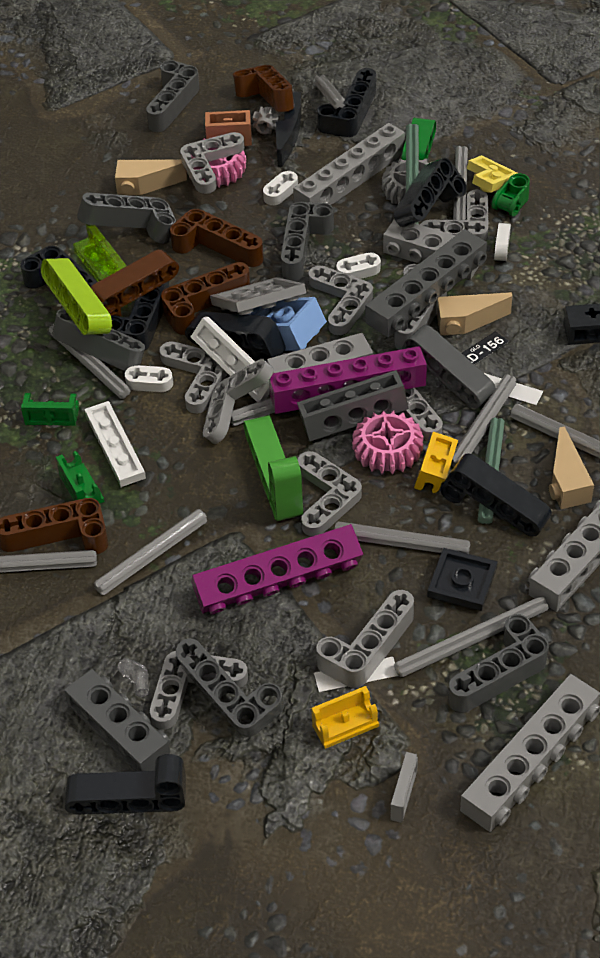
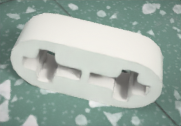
[263,171,298,205]
[494,223,511,261]
[336,253,381,279]
[125,365,173,392]

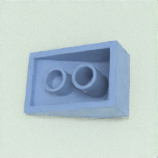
[246,297,327,351]

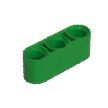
[402,117,436,160]

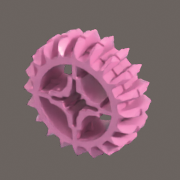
[189,138,246,188]
[352,410,423,475]

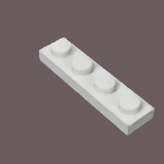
[191,317,270,402]
[85,401,146,487]

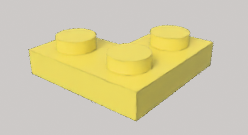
[467,155,517,193]

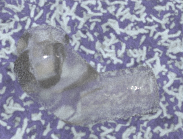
[117,658,149,697]

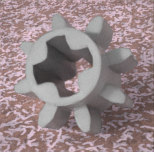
[252,106,279,134]

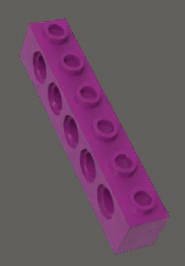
[269,346,427,414]
[191,524,363,614]

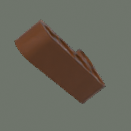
[233,65,294,112]
[170,209,264,267]
[90,249,179,317]
[161,262,250,335]
[0,498,108,554]

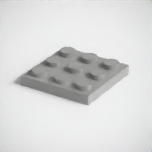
[210,277,306,315]

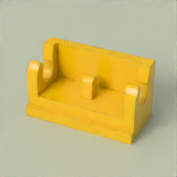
[414,431,458,493]
[311,686,379,749]

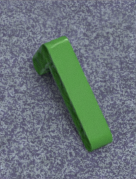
[243,415,303,522]

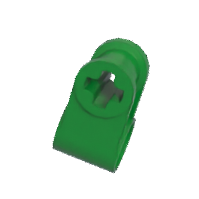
[492,173,530,217]

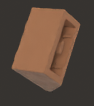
[205,110,252,146]

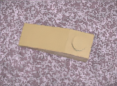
[115,159,187,195]
[437,292,512,336]
[549,426,594,509]

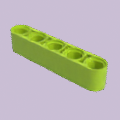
[41,258,112,335]

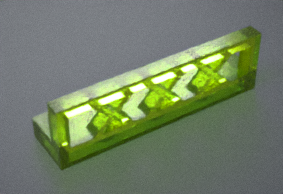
[73,224,126,282]

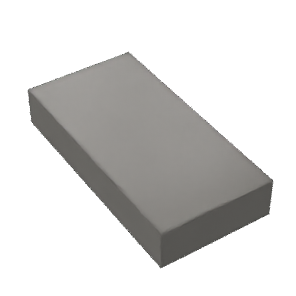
[391,752,418,823]

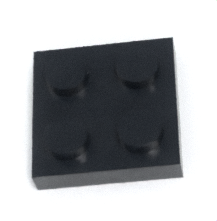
[427,548,498,611]

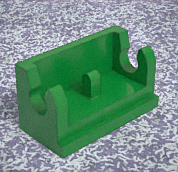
[21,393,80,426]
[56,451,105,504]

